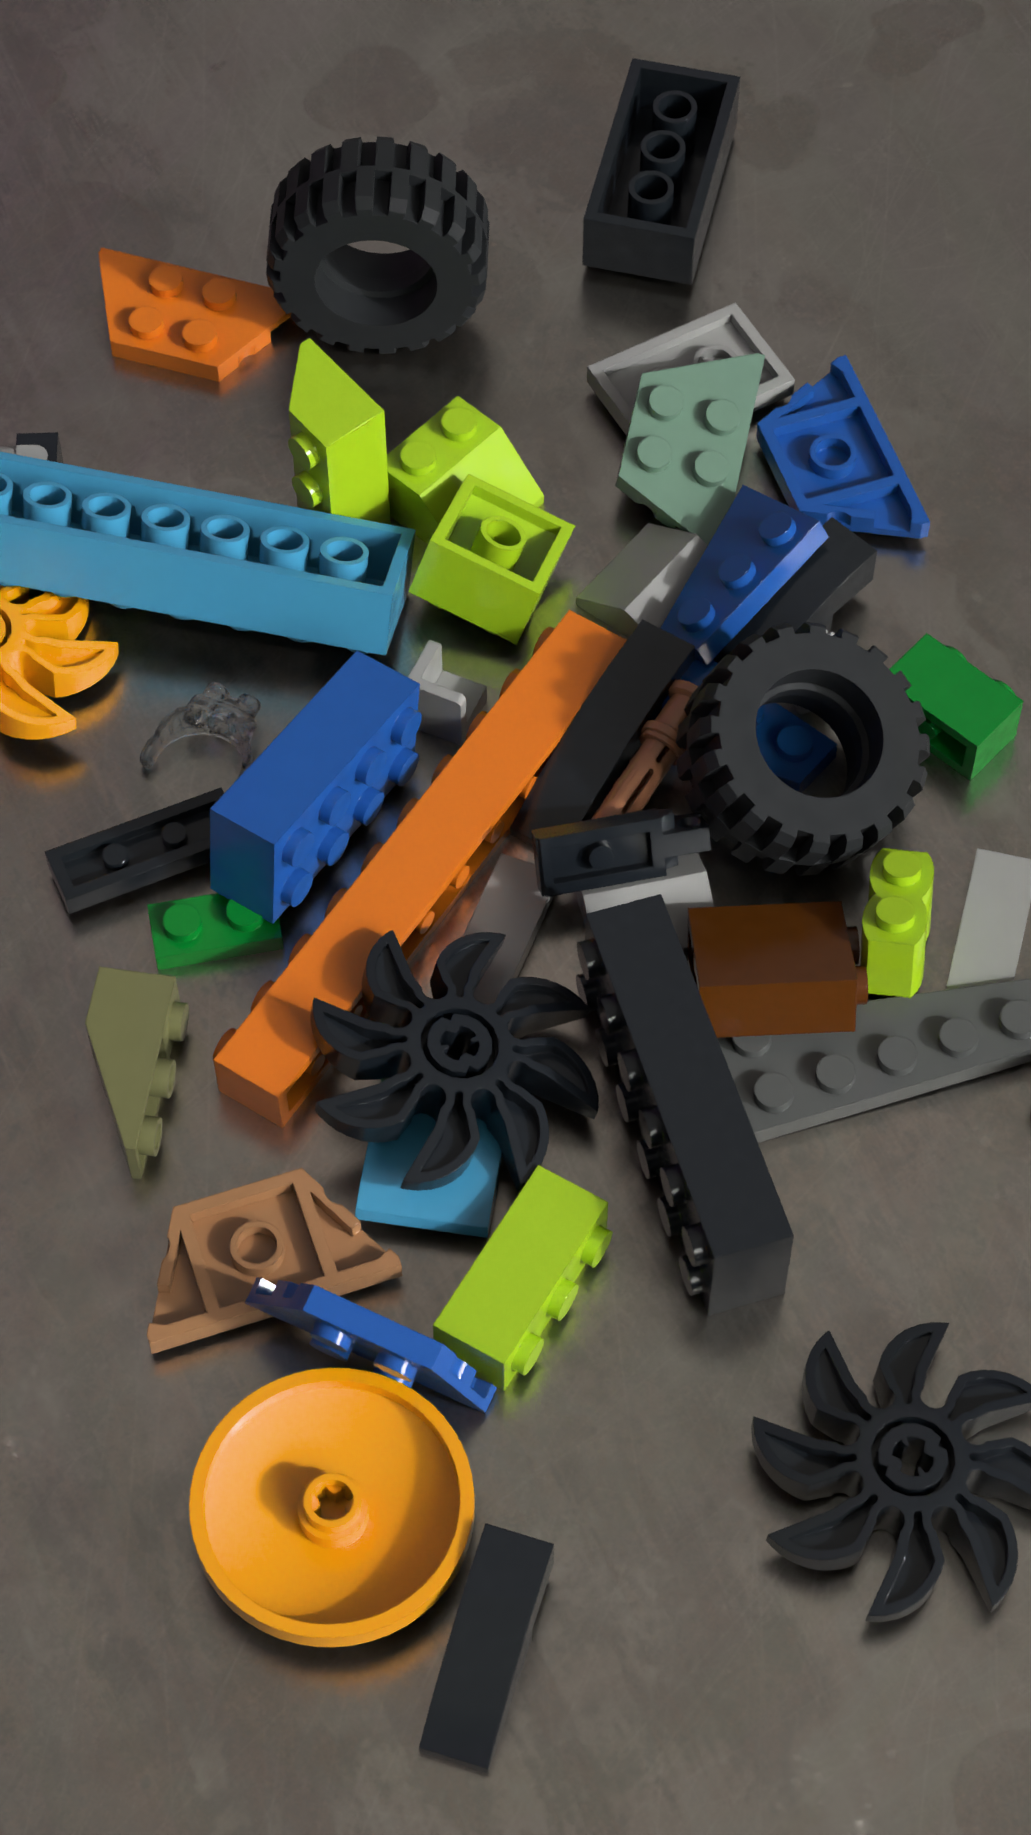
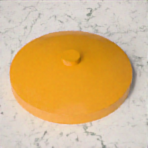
[189,1368,475,1648]

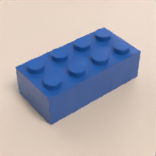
[210,650,422,924]

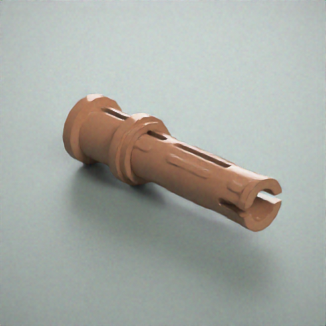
[591,680,699,819]

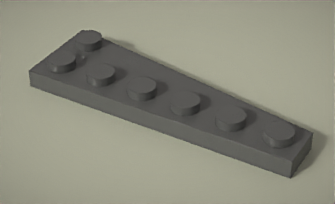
[717,978,1031,1143]

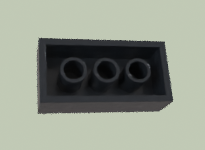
[582,58,740,285]

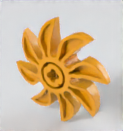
[0,585,119,740]

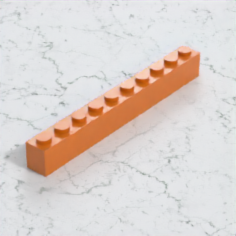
[213,610,627,1129]

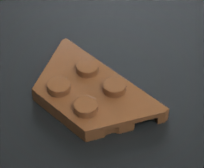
[147,1168,402,1354]

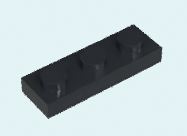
[45,787,224,914]

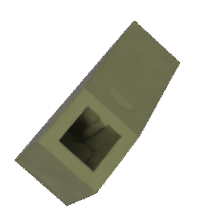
[85,966,189,1179]

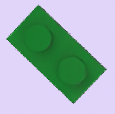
[147,893,284,970]

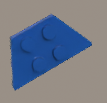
[756,355,930,539]
[245,1277,497,1414]

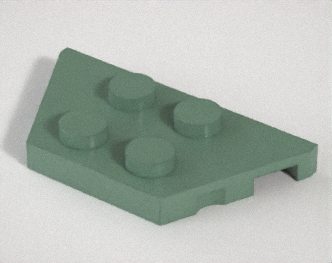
[615,353,765,545]

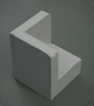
[408,640,487,746]

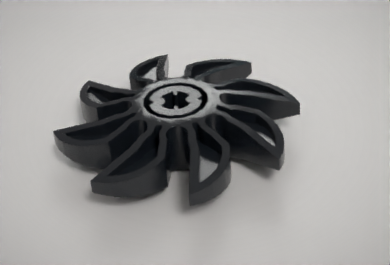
[310,930,599,1192]
[751,1322,1031,1622]

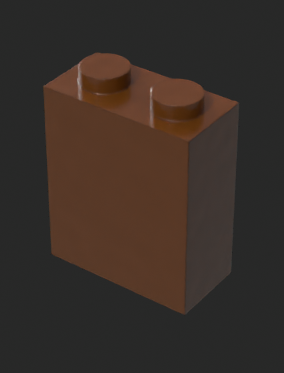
[687,901,868,1038]

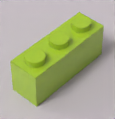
[433,1165,613,1391]

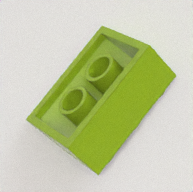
[288,338,391,525]

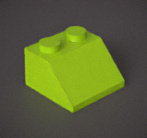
[387,396,544,544]
[408,474,575,645]

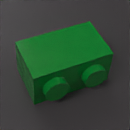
[889,633,1024,781]

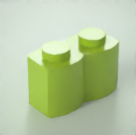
[860,848,934,998]

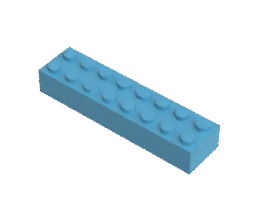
[0,452,416,656]

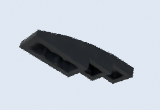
[510,619,695,846]

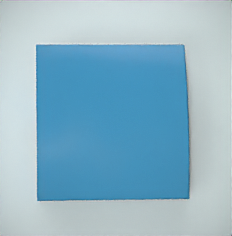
[355,1113,503,1238]

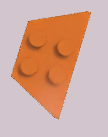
[98,247,291,382]

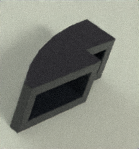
[713,517,877,663]
[419,1523,554,1773]

